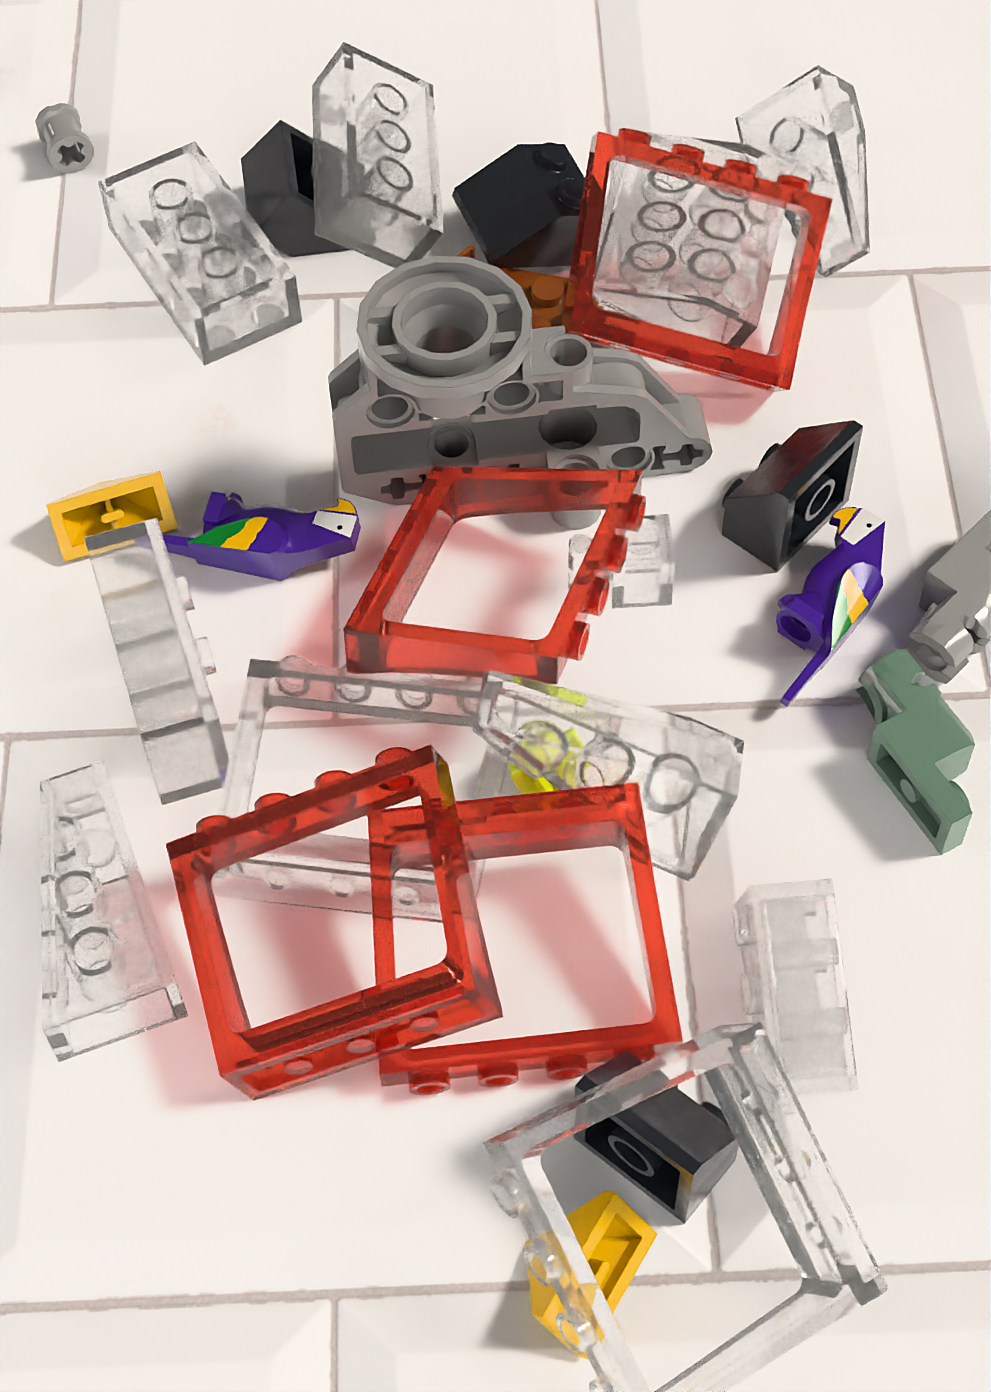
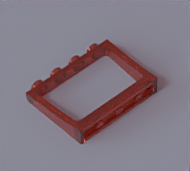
[562,128,833,393]
[343,466,646,685]
[165,744,503,1101]
[367,782,683,1095]

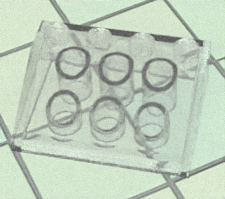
[578,130,795,364]

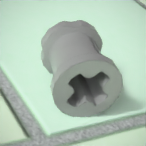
[35,103,94,173]

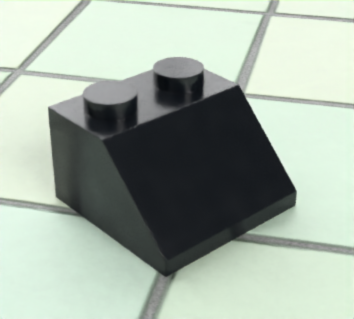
[241,119,373,257]
[452,142,607,269]
[722,420,863,572]
[573,1050,741,1224]

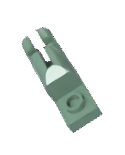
[856,649,975,855]

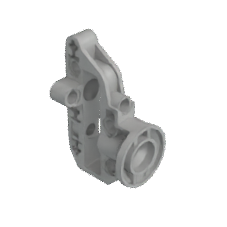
[328,256,713,530]

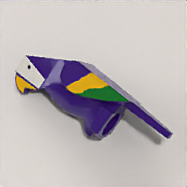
[134,491,361,581]
[776,507,885,707]

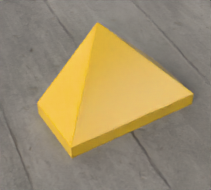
[46,471,178,562]
[525,1190,657,1359]

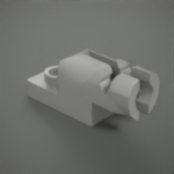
[905,510,991,684]

